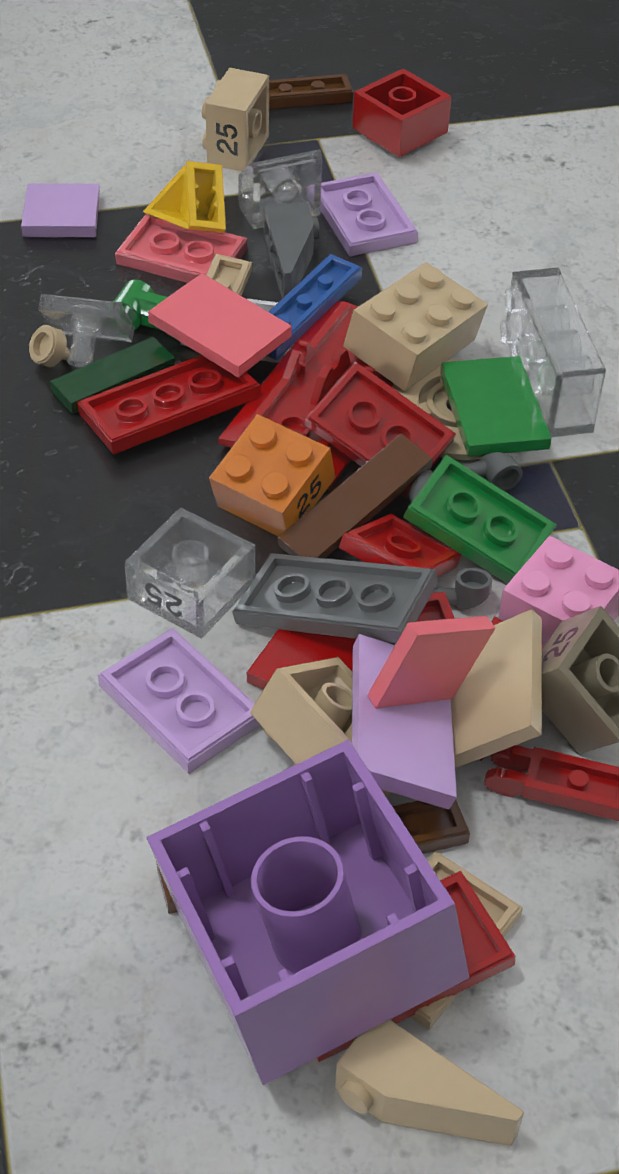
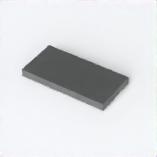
[232,553,438,643]

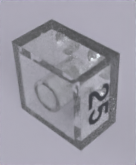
[125,507,255,639]

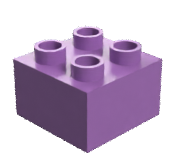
[146,739,469,1085]

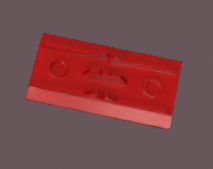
[218,301,394,491]

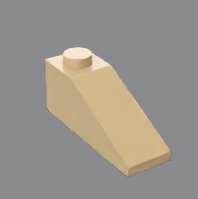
[335,1020,524,1146]

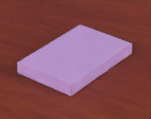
[311,172,418,257]
[98,628,260,774]

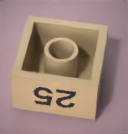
[202,68,269,172]

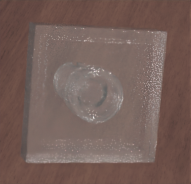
[38,294,135,368]

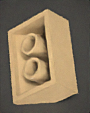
[250,657,393,798]

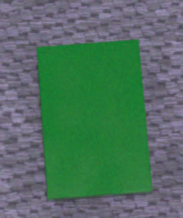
[440,356,552,457]
[403,455,557,584]

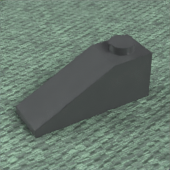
[263,202,319,298]

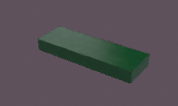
[50,337,175,414]

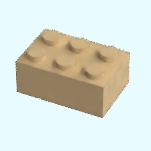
[343,262,488,391]

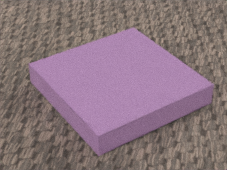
[21,184,100,237]

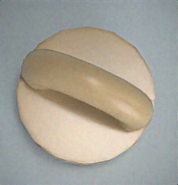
[29,325,73,367]

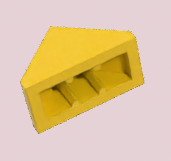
[143,161,226,233]

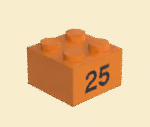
[209,414,335,536]

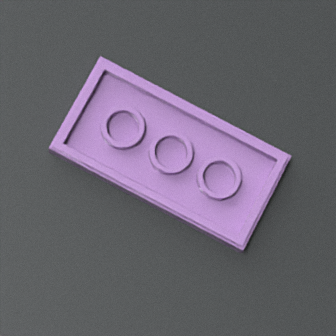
[352,634,457,809]

